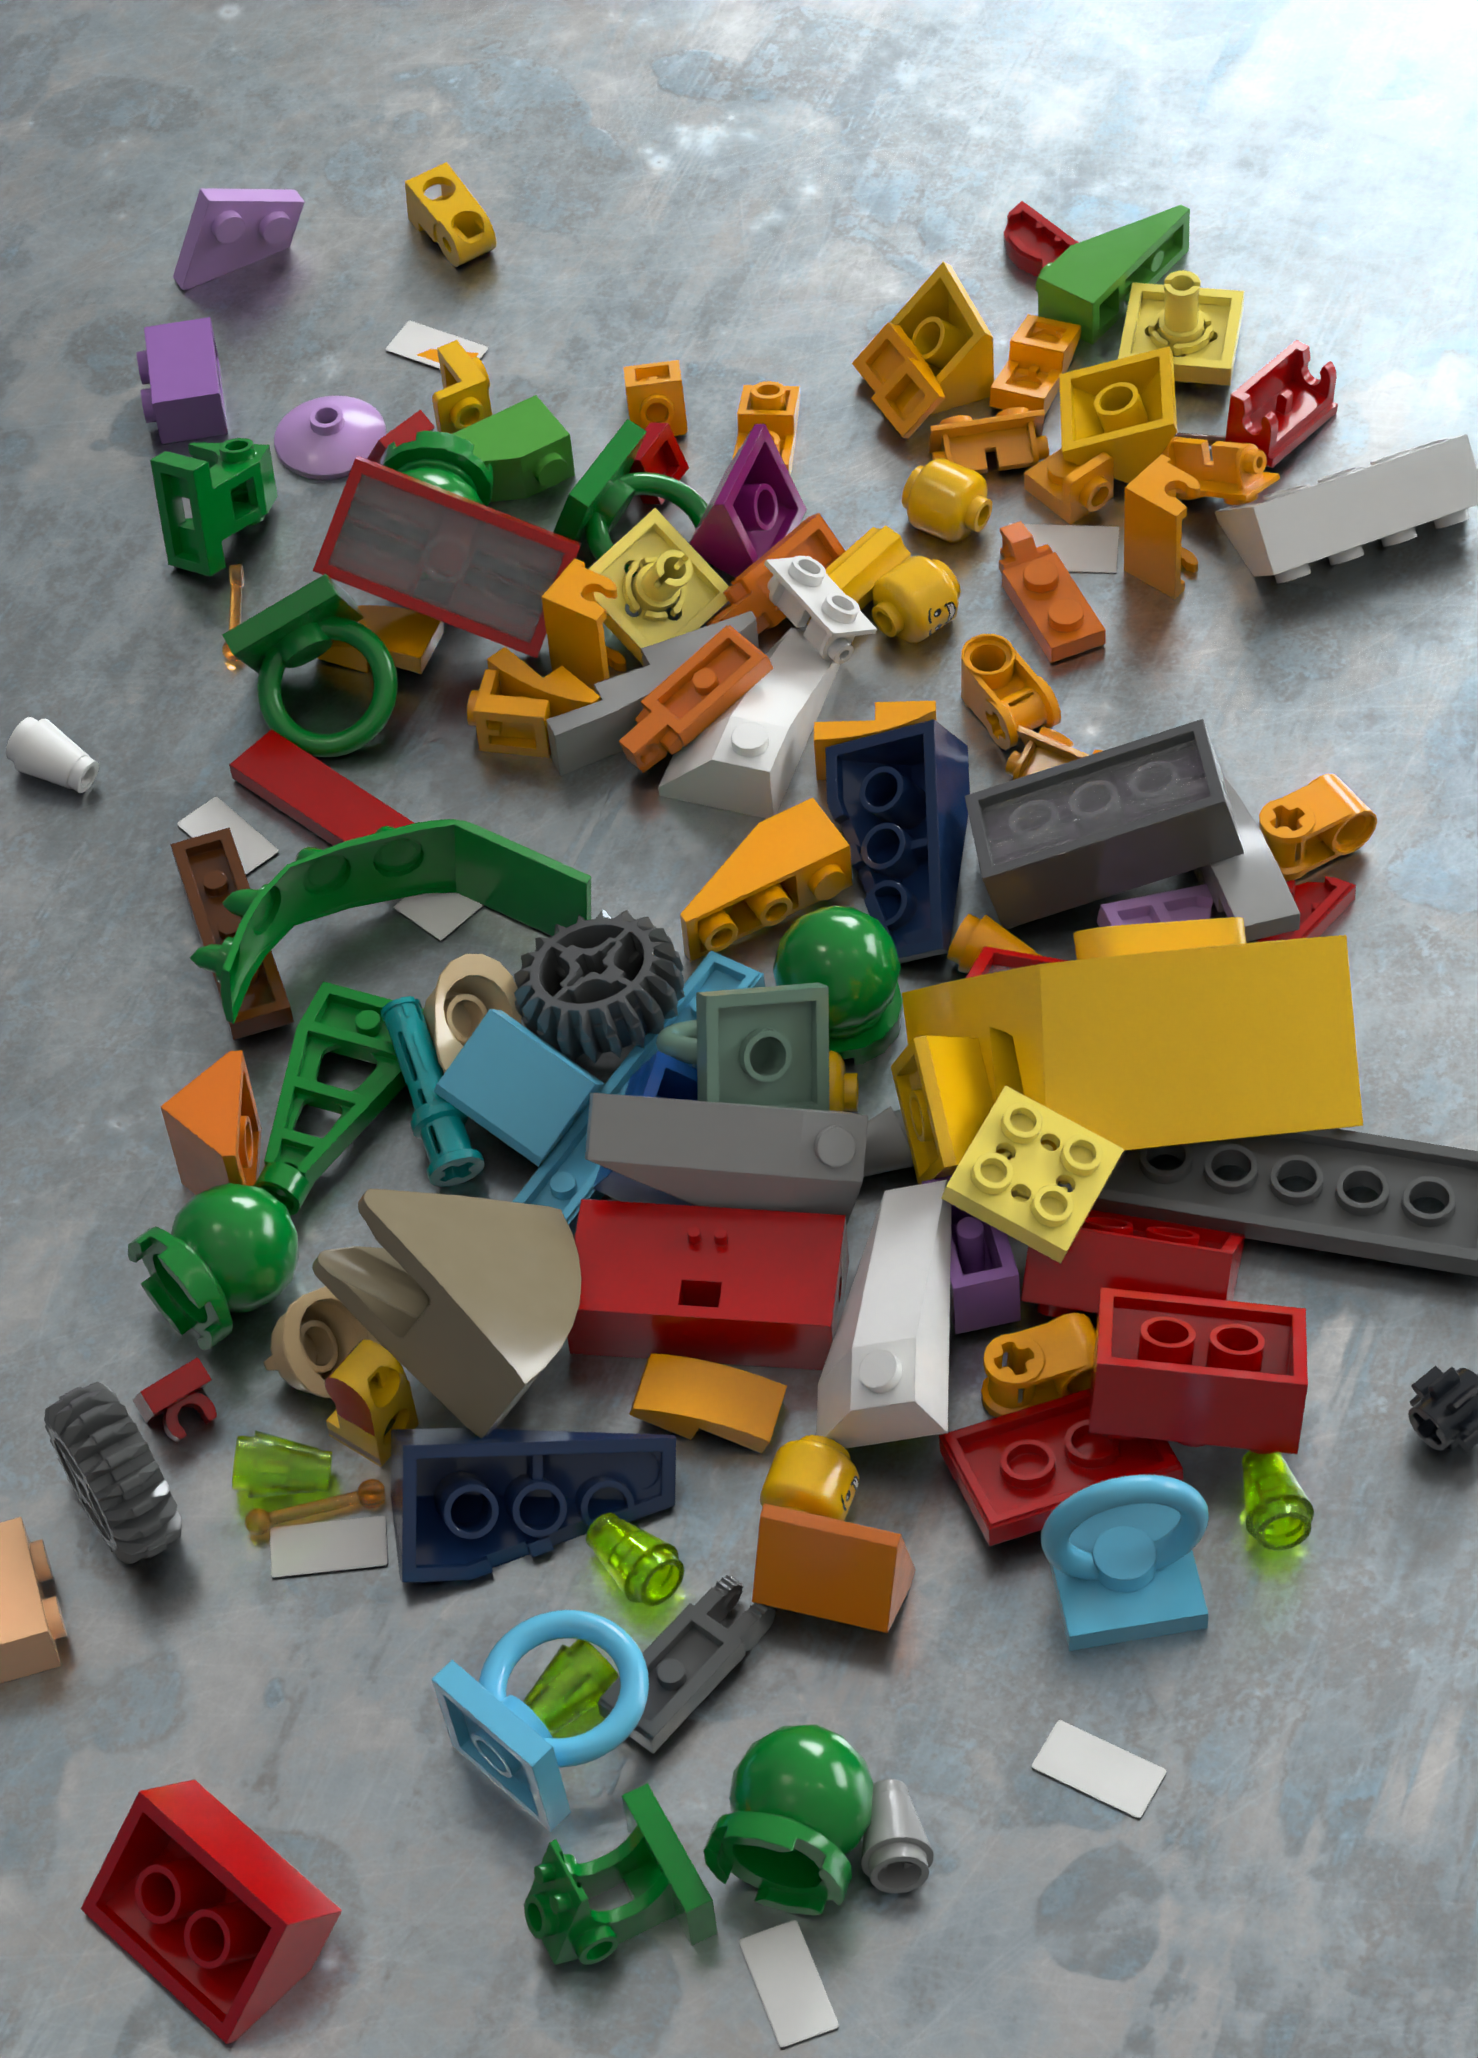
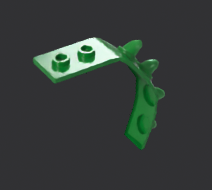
[190,819,591,1024]

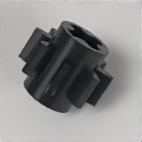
[1408,1366,1478,1452]

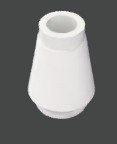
[6,717,99,793]

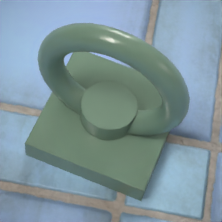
[656,983,829,1111]

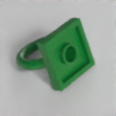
[553,419,714,577]
[222,574,398,758]

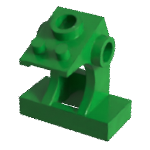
[150,438,278,576]
[523,1783,718,1965]

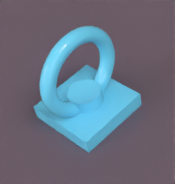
[1041,1475,1209,1651]
[431,1610,649,1832]

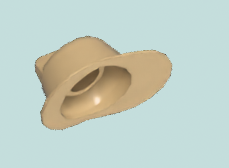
[423,954,522,1073]
[263,1286,400,1398]

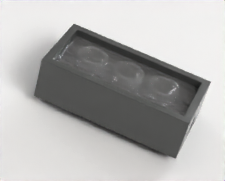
[965,719,1244,929]

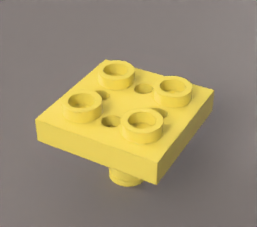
[1118,270,1244,386]
[589,508,729,665]
[941,1085,1124,1263]

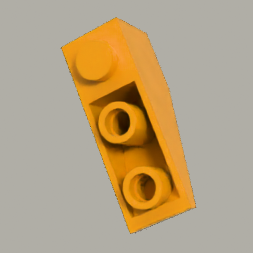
[680,798,853,962]

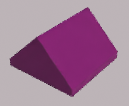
[689,424,807,578]

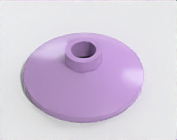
[274,396,387,480]

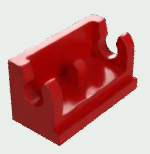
[1225,340,1338,468]

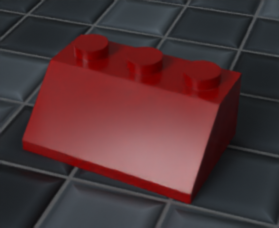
[1021,1210,1245,1317]
[1089,1287,1308,1454]
[80,1779,342,2044]

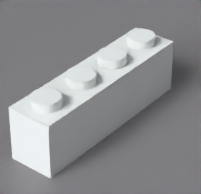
[1215,434,1478,584]

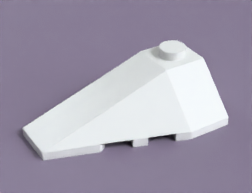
[658,628,841,819]
[816,1180,951,1449]

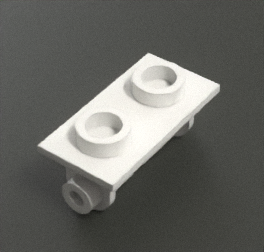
[764,556,877,664]

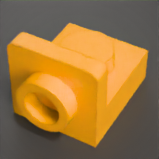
[623,360,688,436]
[1024,448,1114,525]
[467,669,551,758]

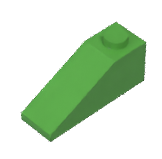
[1036,205,1190,345]
[453,395,575,502]

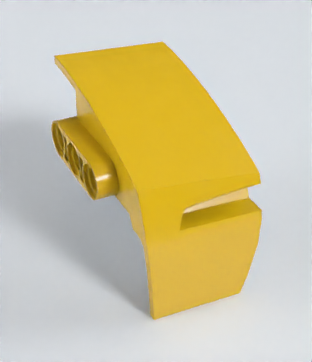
[902,917,1363,1160]

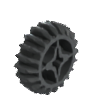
[514,909,685,1063]
[44,1381,182,1564]

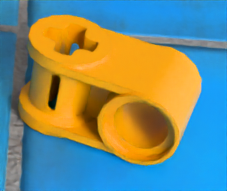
[961,634,1061,750]
[1259,774,1377,881]
[981,1313,1096,1418]

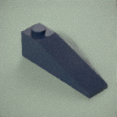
[825,719,970,964]
[391,1428,676,1582]

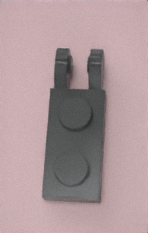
[598,1575,777,1753]

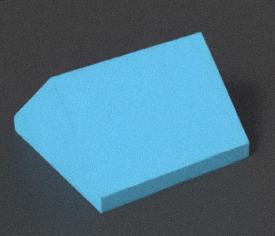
[433,1009,605,1167]

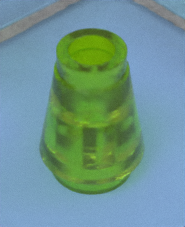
[232,1430,333,1498]
[1241,1451,1314,1550]
[586,1513,684,1606]
[523,1639,619,1735]

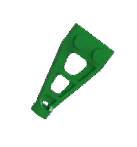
[253,981,424,1216]

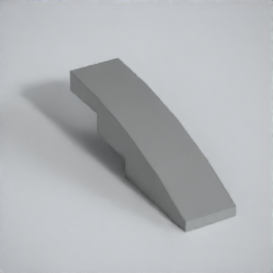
[546,611,759,776]
[1194,775,1300,942]

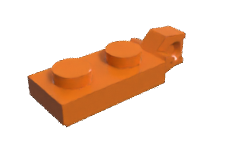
[706,513,845,634]
[999,521,1106,663]
[619,625,773,773]

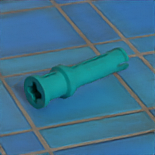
[381,996,485,1187]

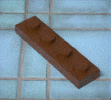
[170,828,294,1040]

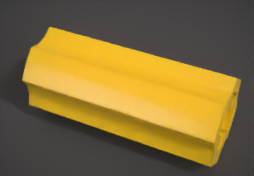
[807,525,911,625]

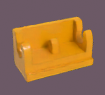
[1124,454,1200,600]
[541,558,627,692]

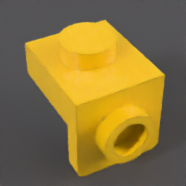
[432,340,492,434]

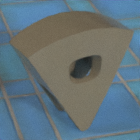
[312,1189,582,1438]

